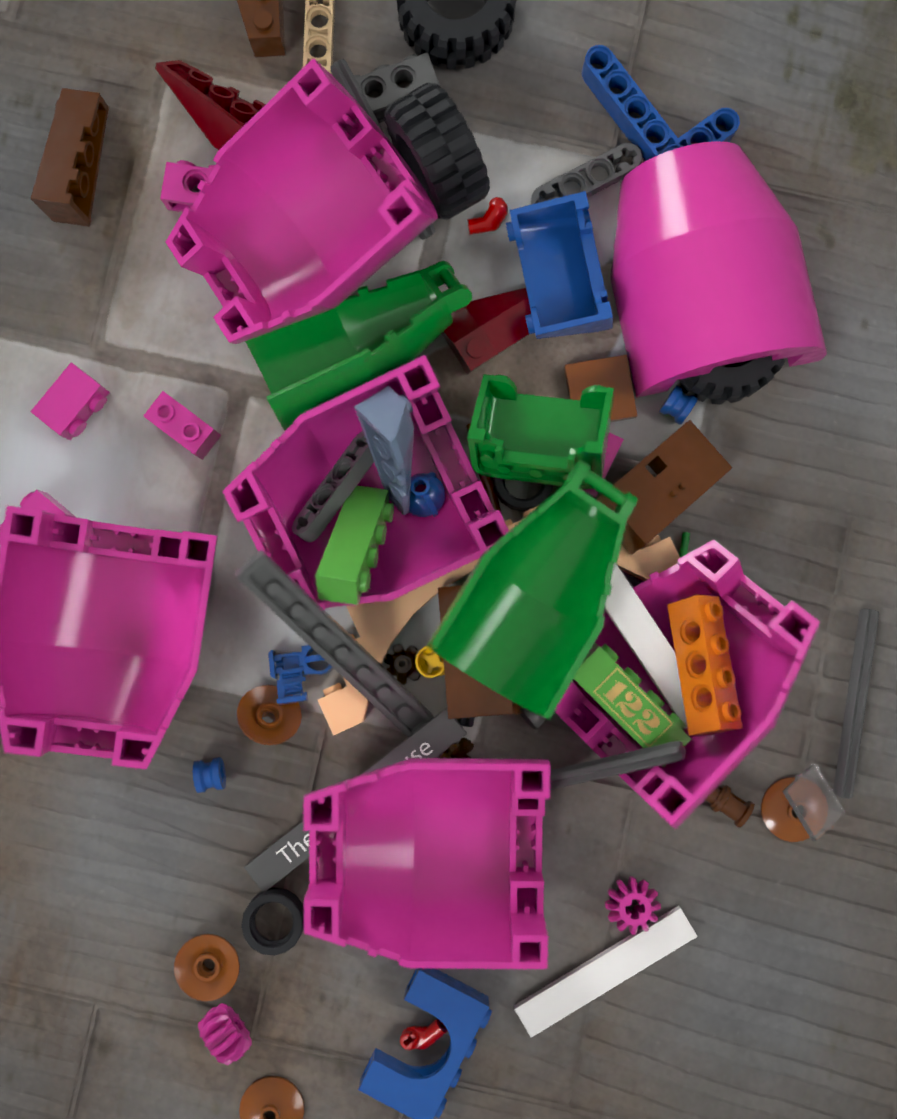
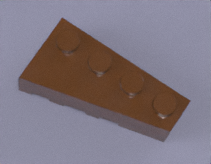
[237,0,286,57]
[30,88,109,227]

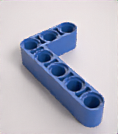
[582,45,740,161]

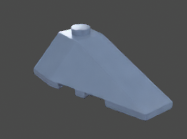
[354,386,414,515]

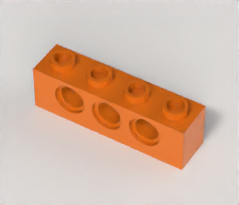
[667,595,743,736]

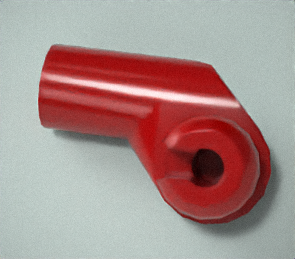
[467,197,508,235]
[400,1018,448,1050]

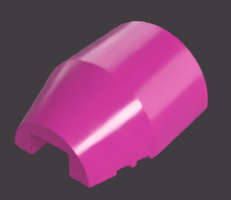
[166,58,438,344]
[610,141,827,398]
[222,355,509,609]
[0,505,218,769]
[554,540,820,830]
[304,758,550,969]

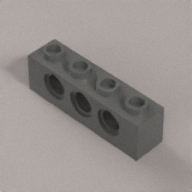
[354,52,440,123]

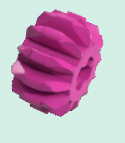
[604,876,661,935]
[198,1003,252,1066]

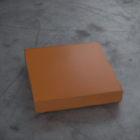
[564,355,638,422]

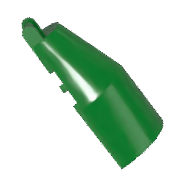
[245,261,472,431]
[427,460,638,719]

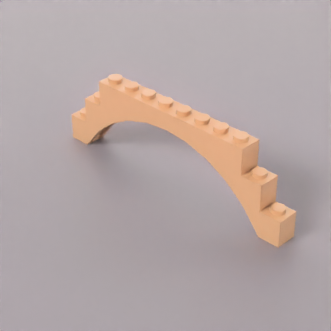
[318,506,680,736]

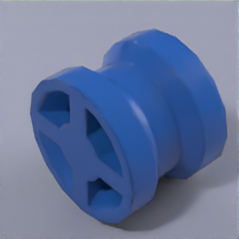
[659,385,698,425]
[193,757,226,793]

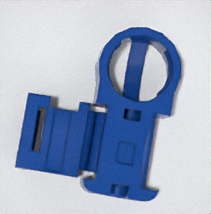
[268,645,333,705]

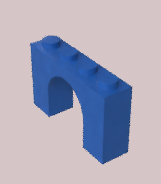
[358,968,492,1119]

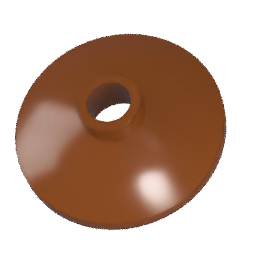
[237,685,302,745]
[761,777,826,842]
[174,934,240,1001]
[239,1076,305,1119]

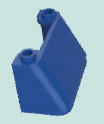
[506,191,613,339]

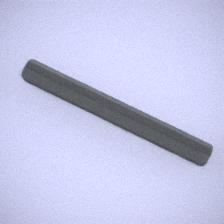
[550,741,686,790]

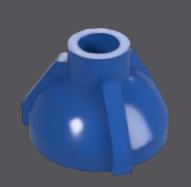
[409,471,445,517]

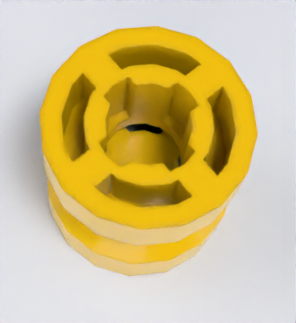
[415,646,445,678]

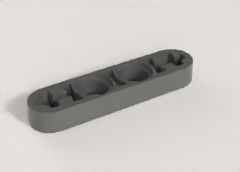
[530,143,642,205]
[292,431,374,543]

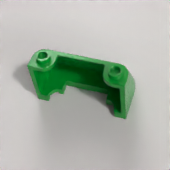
[467,374,614,489]

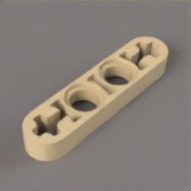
[303,0,335,75]

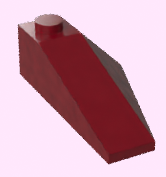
[155,60,266,150]
[441,287,531,375]

